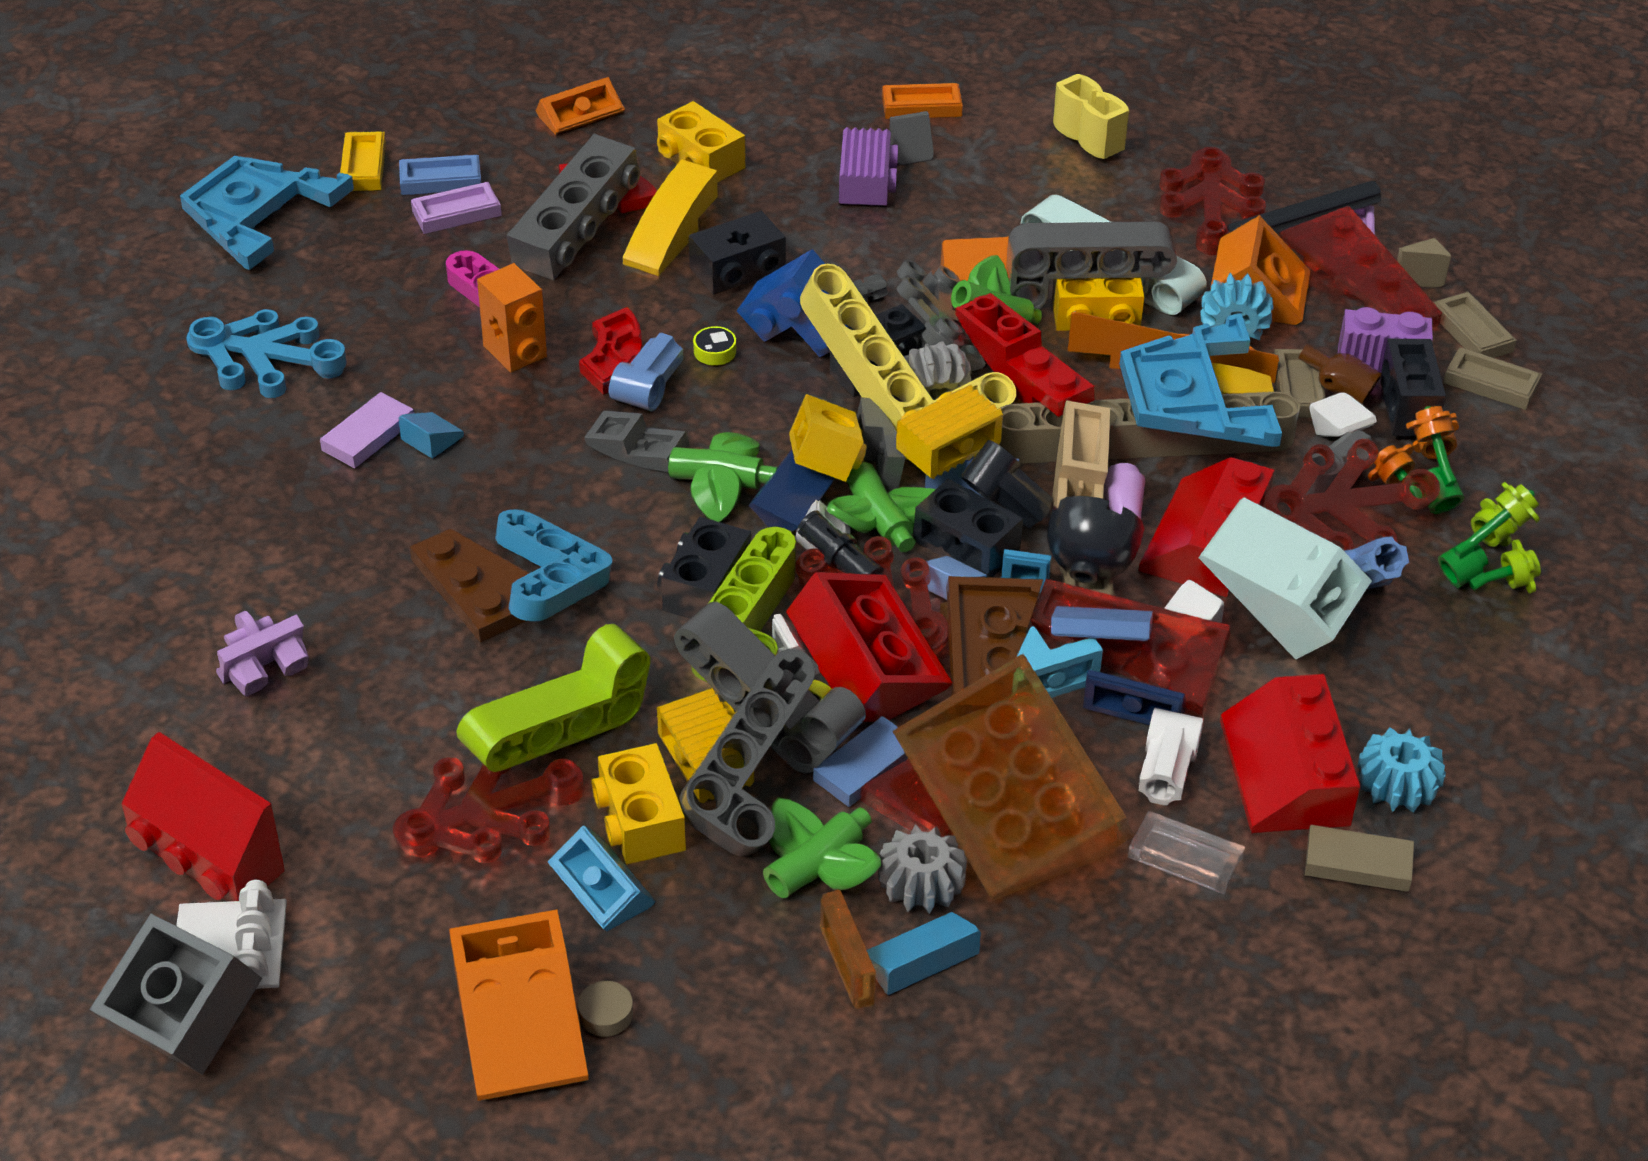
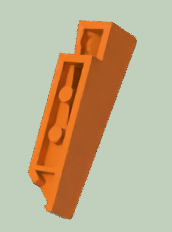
[1068,312,1279,383]

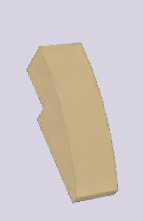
[1051,401,1110,513]

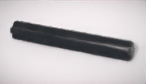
[1227,181,1381,234]

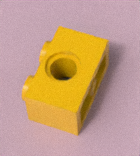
[789,394,866,482]

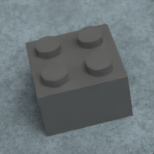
[89,913,263,1075]

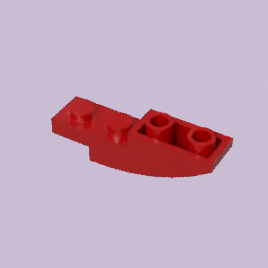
[955,293,1095,417]

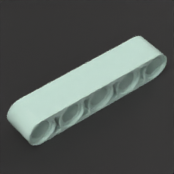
[1021,195,1207,315]

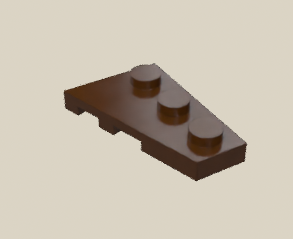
[409,528,529,643]
[946,576,1043,711]

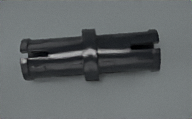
[797,510,884,575]

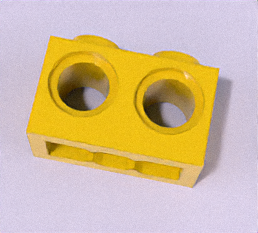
[657,101,746,183]
[1052,278,1144,331]
[592,743,686,865]

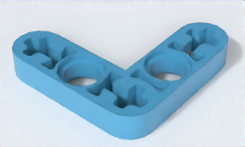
[495,509,612,621]

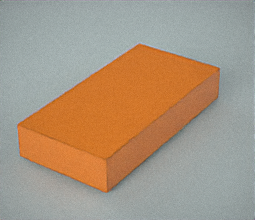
[882,83,963,119]

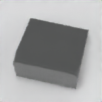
[889,111,934,165]

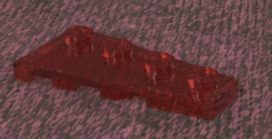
[1279,206,1442,327]
[1031,579,1230,716]

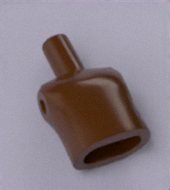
[1298,344,1382,405]

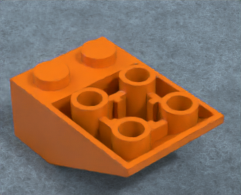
[449,909,589,1101]

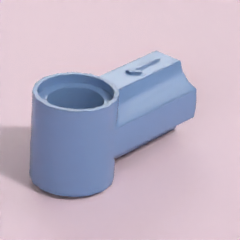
[609,333,683,412]
[1344,537,1409,589]

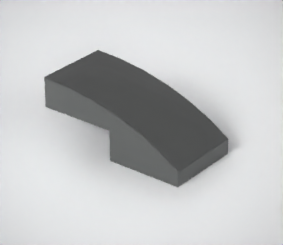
[857,397,905,491]
[584,411,690,472]

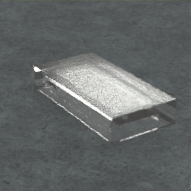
[1128,811,1245,894]

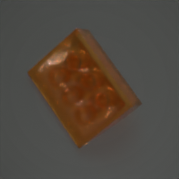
[892,654,1134,901]

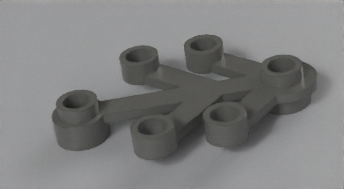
[897,259,974,349]

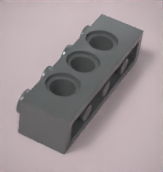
[506,134,640,280]

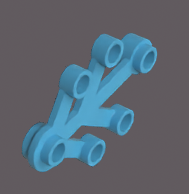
[186,309,347,398]

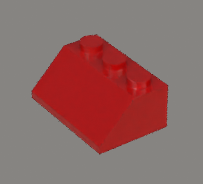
[1138,457,1275,597]
[786,572,953,722]
[1220,674,1360,833]
[121,732,285,901]

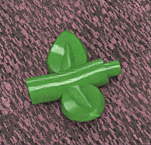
[951,255,1042,325]
[668,432,778,522]
[827,462,936,552]
[763,797,881,898]

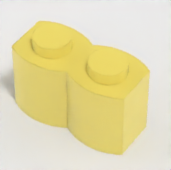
[1053,74,1129,159]

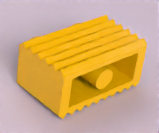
[896,384,1003,479]
[657,688,754,803]

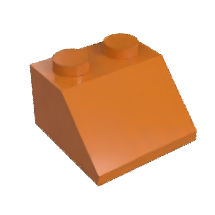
[1210,215,1310,325]

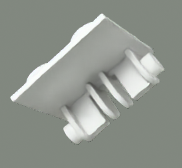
[177,880,287,989]

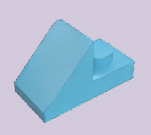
[1007,626,1103,710]

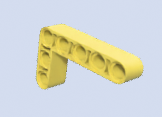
[800,263,1016,460]

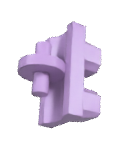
[216,611,309,697]

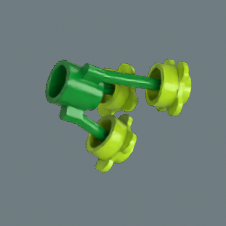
[1438,482,1541,594]

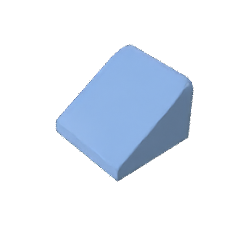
[922,556,987,600]

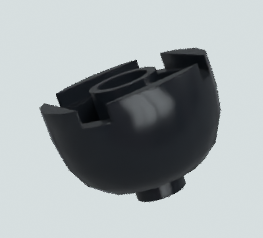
[1047,496,1145,584]

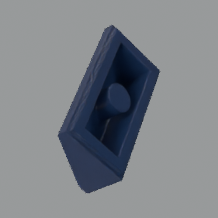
[749,450,836,532]
[1083,670,1186,725]

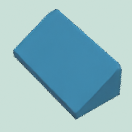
[548,825,656,931]
[861,912,981,995]

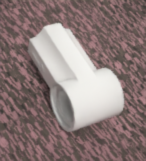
[1138,708,1204,806]

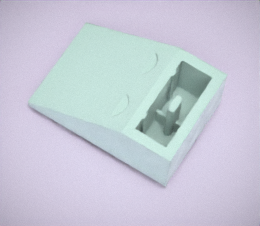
[1198,497,1372,659]

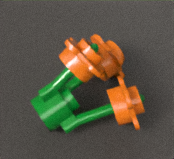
[1368,406,1465,514]

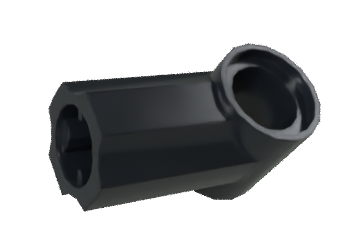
[960,440,1053,529]

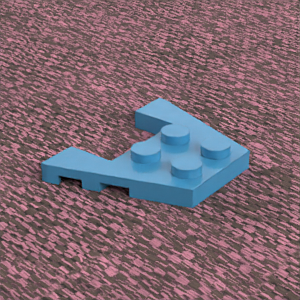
[180,156,354,270]
[1119,313,1282,447]

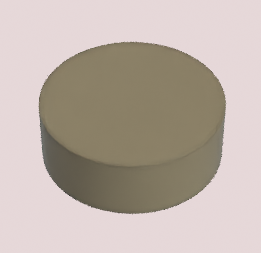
[578,981,633,1037]

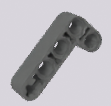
[1006,222,1177,309]
[674,602,866,774]
[678,649,815,856]

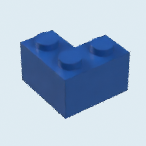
[737,249,848,357]

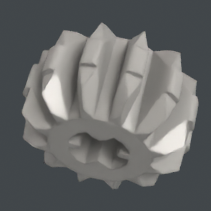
[903,342,972,400]
[878,823,967,914]

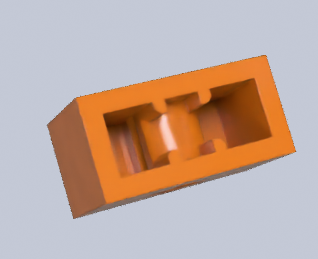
[477,263,547,373]

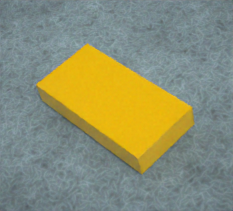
[340,132,386,191]

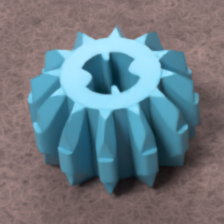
[1201,273,1273,340]
[1357,727,1446,813]

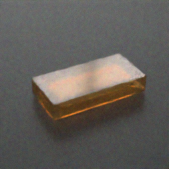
[820,890,876,1009]

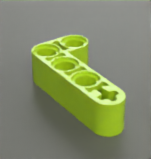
[691,527,796,682]
[457,624,651,772]

